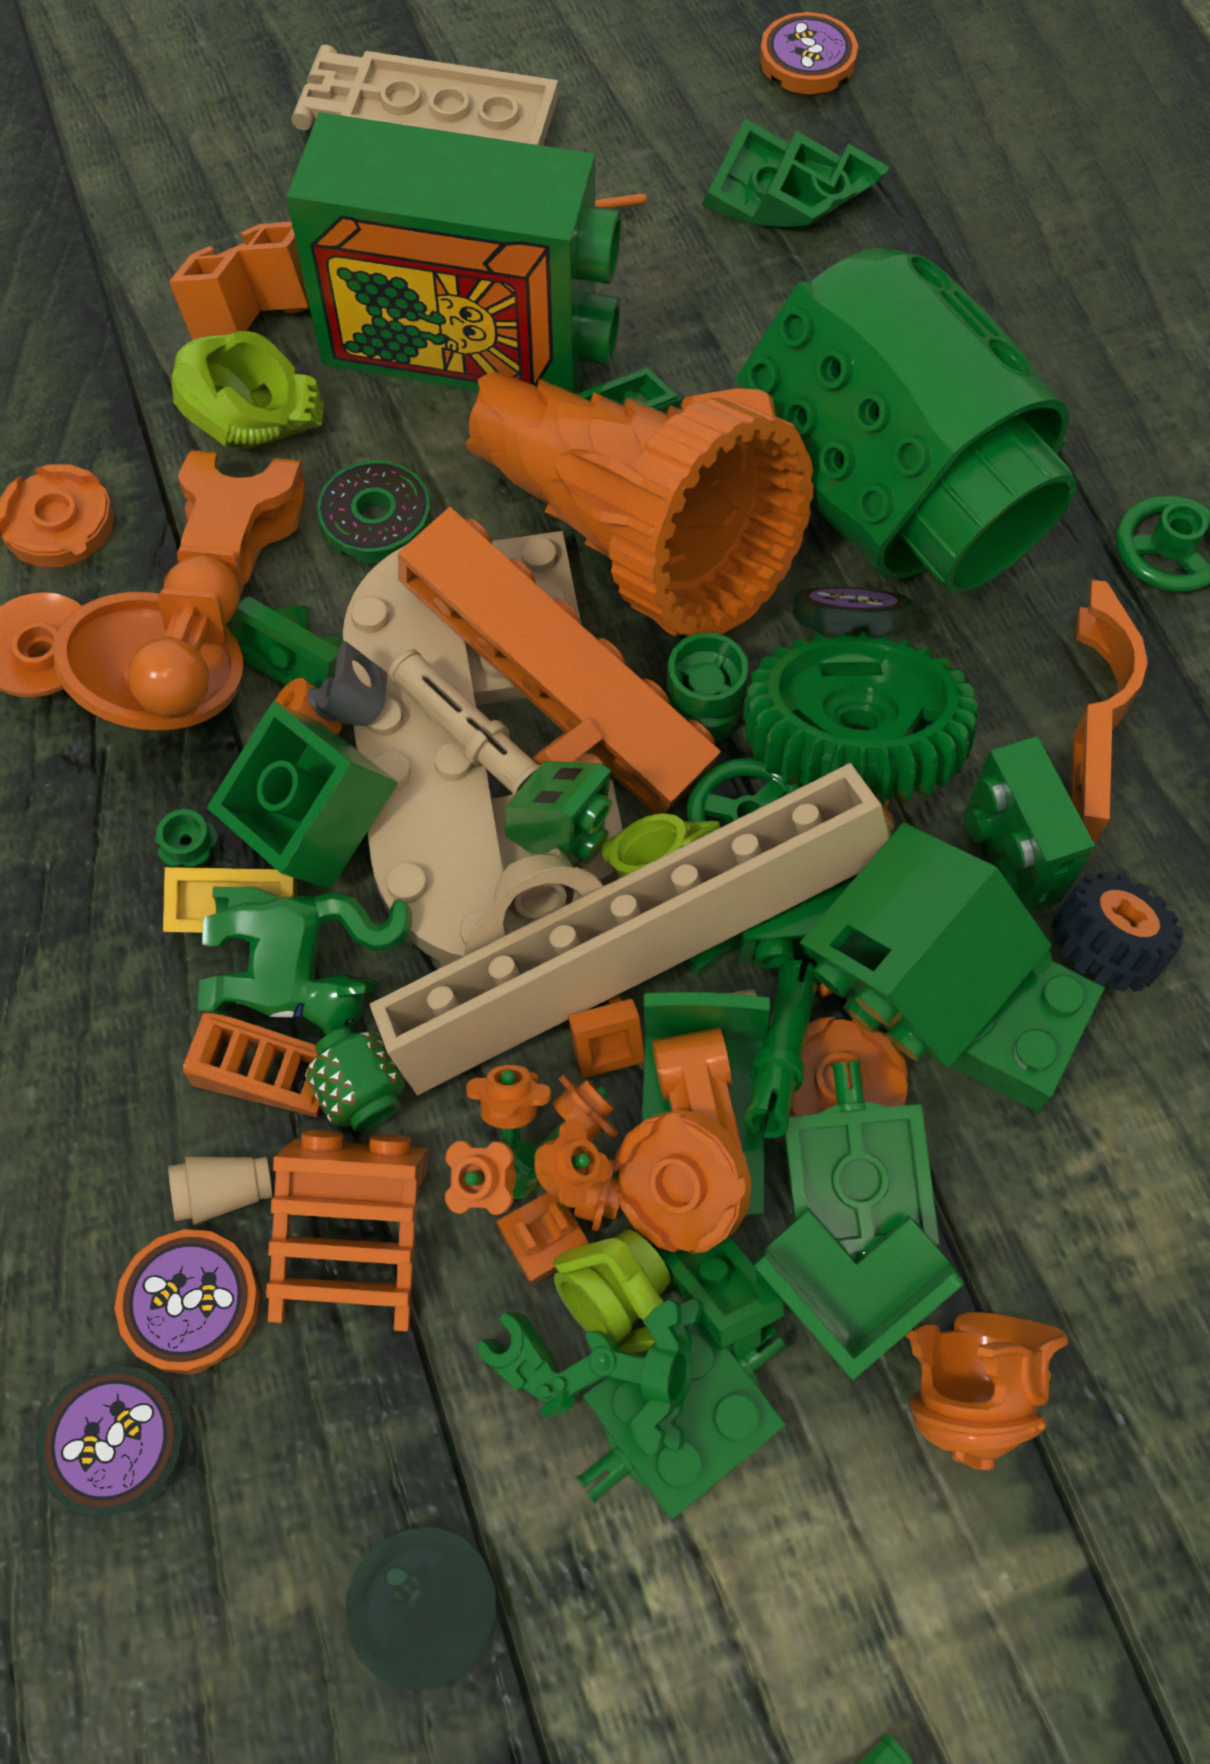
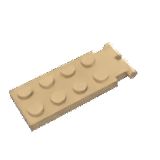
[291,45,559,146]

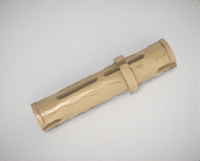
[388,649,541,797]

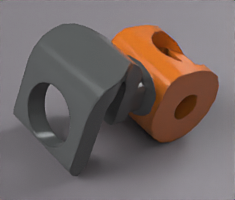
[275,641,388,735]

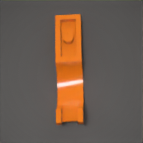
[1070,580,1148,844]

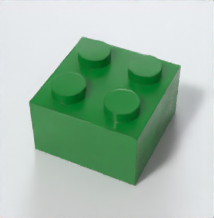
[207,700,398,890]

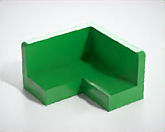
[754,1207,964,1380]

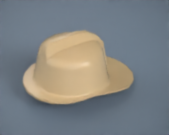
[464,848,604,956]

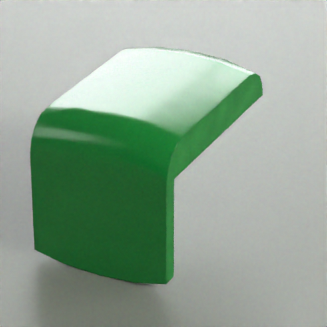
[642,992,770,1217]

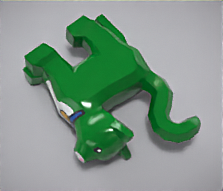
[197,887,412,1036]

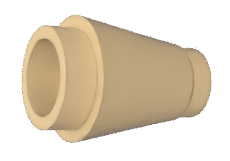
[168,1156,272,1225]

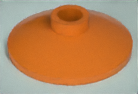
[0,592,82,697]

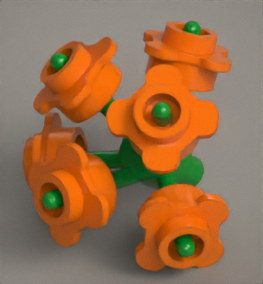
[445,1065,623,1231]

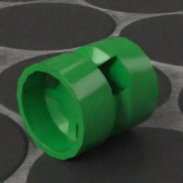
[666,632,748,743]

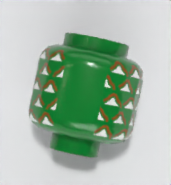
[305,1027,406,1132]

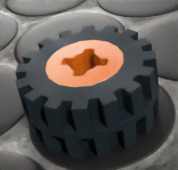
[1051,871,1184,992]

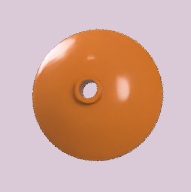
[53,592,243,731]

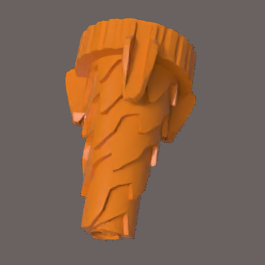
[465,372,814,637]

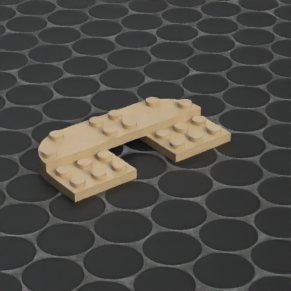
[343,531,623,967]

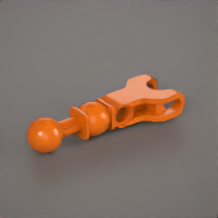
[127,450,306,717]

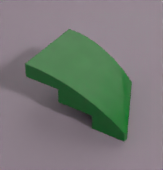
[701,118,889,227]

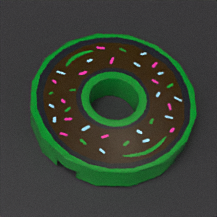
[317,460,432,564]

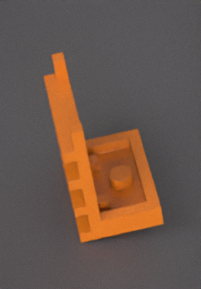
[266,1130,429,1331]

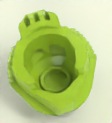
[172,331,324,452]

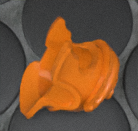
[905,1312,1069,1470]

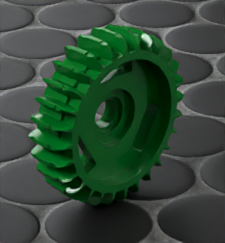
[744,630,978,806]

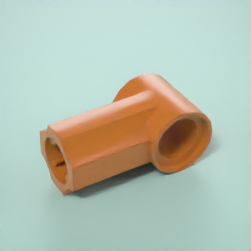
[652,1027,742,1150]

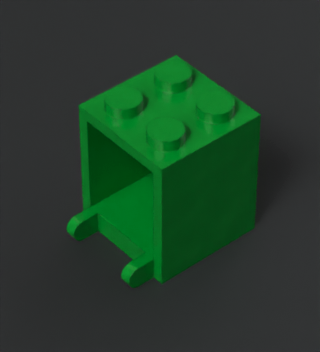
[799,822,1052,1069]

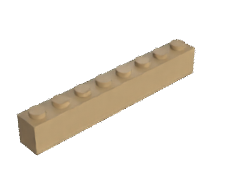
[369,763,889,1096]

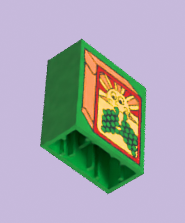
[286,112,622,394]

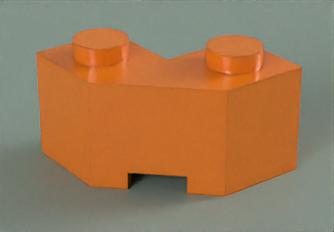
[169,221,309,340]

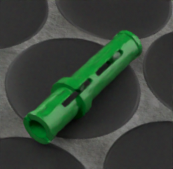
[743,960,820,1138]

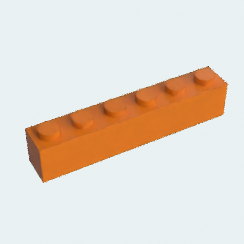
[398,507,721,815]

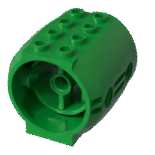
[735,248,1077,594]

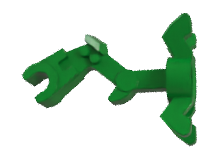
[476,1299,703,1456]

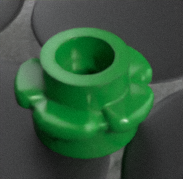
[155,809,218,868]

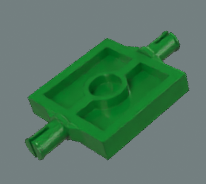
[784,1061,939,1261]
[575,1320,786,1520]

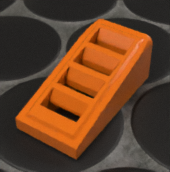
[183,1011,322,1118]

